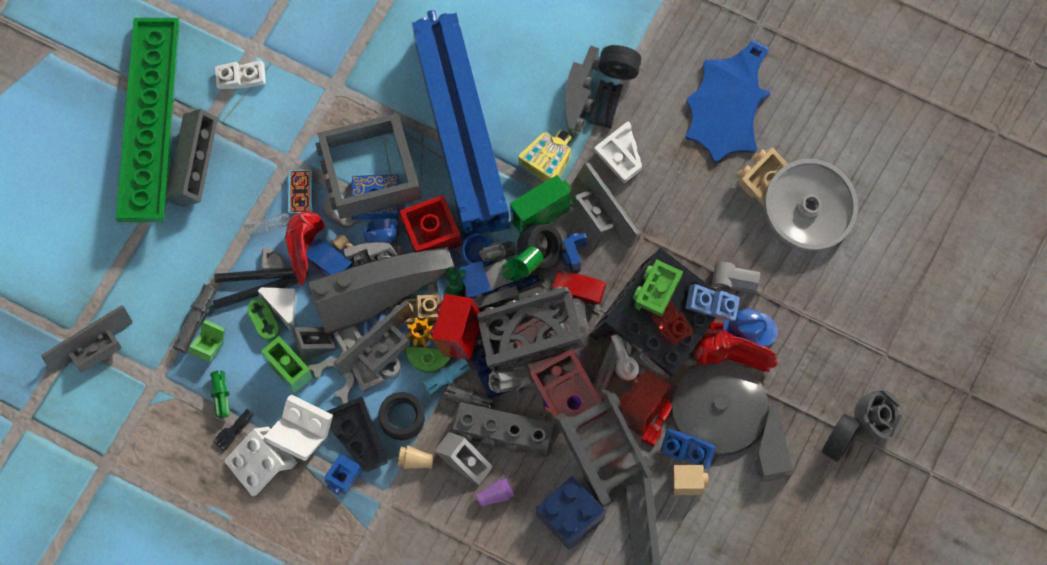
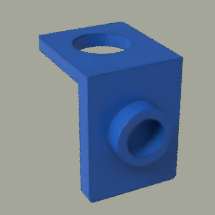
[459,261,492,298]

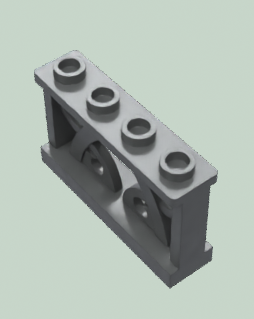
[476,287,585,372]

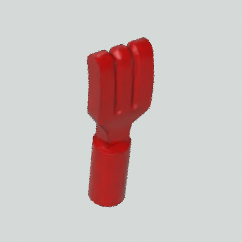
[641,401,672,447]

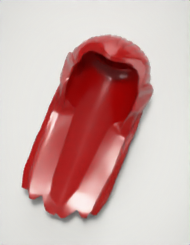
[284,211,325,286]
[693,329,778,372]

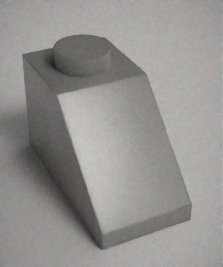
[435,432,493,486]

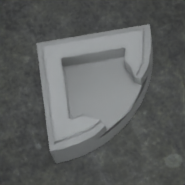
[262,248,285,270]

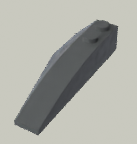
[309,247,455,335]

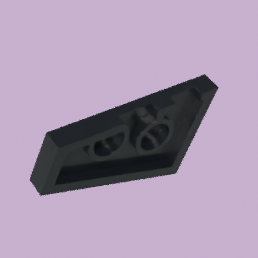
[326,396,388,472]

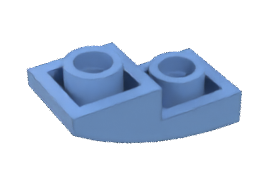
[686,284,740,321]

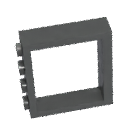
[315,113,422,219]

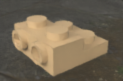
[736,147,788,207]

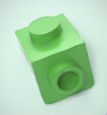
[189,320,225,362]

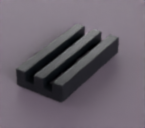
[589,80,623,129]

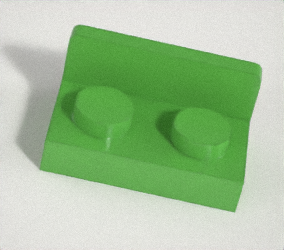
[633,260,683,316]

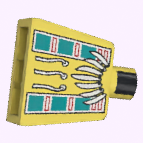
[518,130,571,182]

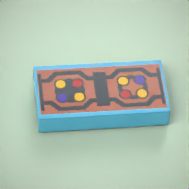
[288,170,312,216]

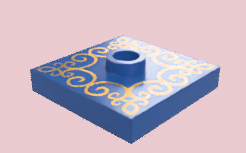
[352,174,399,220]

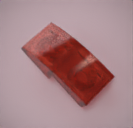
[647,299,694,345]

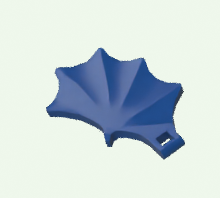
[686,40,771,164]

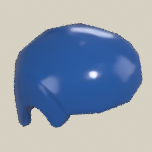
[363,218,399,244]
[460,233,494,268]

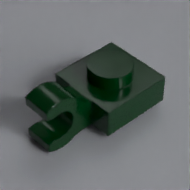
[443,266,466,297]

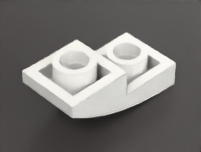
[215,60,266,89]

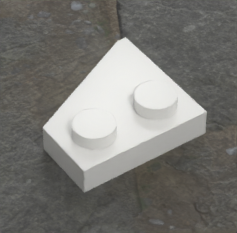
[594,121,642,183]

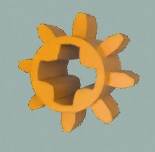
[406,318,434,348]

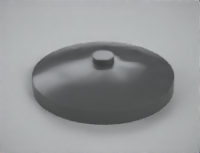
[672,361,769,456]

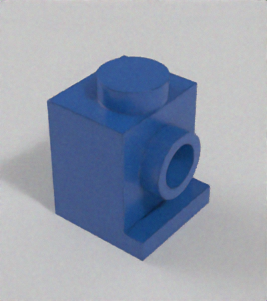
[324,453,362,495]

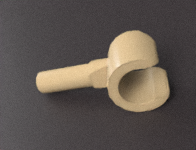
[332,235,353,252]

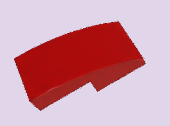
[552,271,607,305]

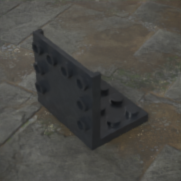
[589,247,716,377]

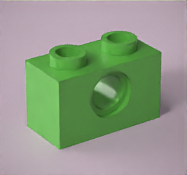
[261,336,313,394]

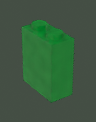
[510,175,572,233]

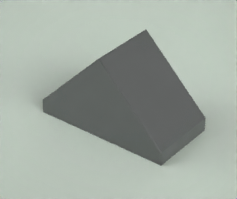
[291,327,337,361]

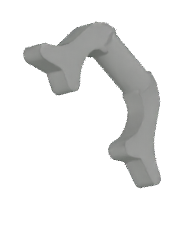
[323,186,363,228]
[306,358,355,404]

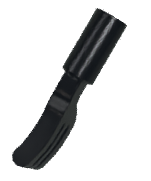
[213,409,254,451]

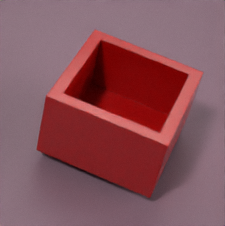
[431,294,480,360]

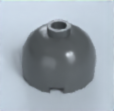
[854,391,902,439]

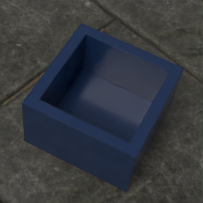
[536,476,605,550]

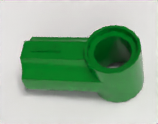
[501,246,544,282]

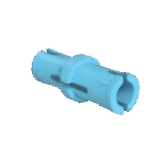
[422,359,471,395]

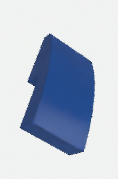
[306,239,352,276]
[660,429,716,470]

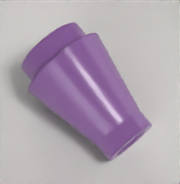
[476,478,514,507]

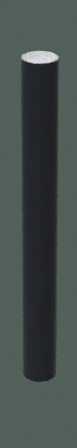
[214,268,309,283]
[213,277,298,310]

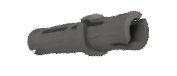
[173,284,217,354]

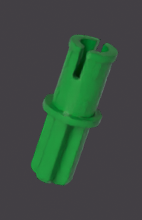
[210,370,230,419]

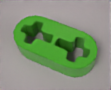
[247,299,280,342]

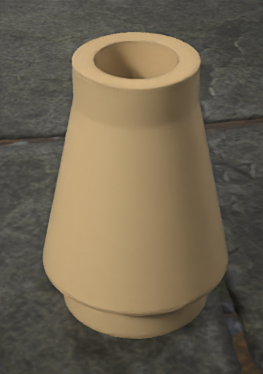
[397,445,434,469]

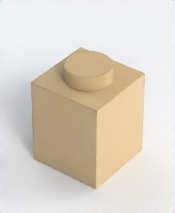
[673,465,708,495]

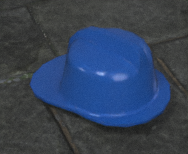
[723,309,778,346]

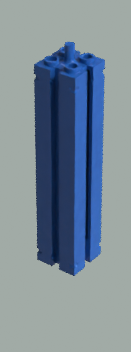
[412,10,510,239]

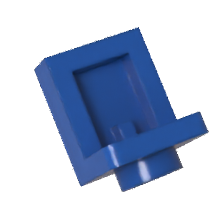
[562,233,587,273]

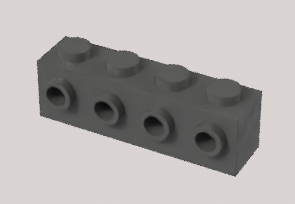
[166,109,218,207]
[453,402,554,458]

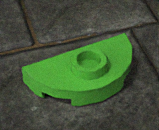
[406,346,452,373]

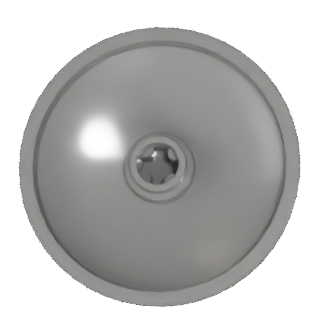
[764,159,858,252]

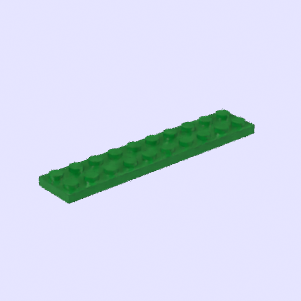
[116,18,180,223]

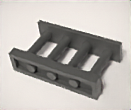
[554,389,653,506]

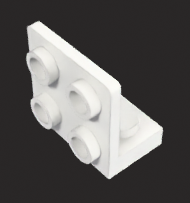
[264,395,333,461]
[225,427,298,496]

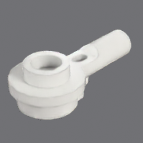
[611,334,639,381]

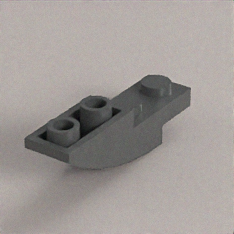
[565,46,600,139]

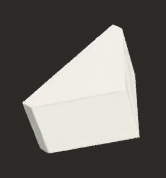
[258,287,297,331]

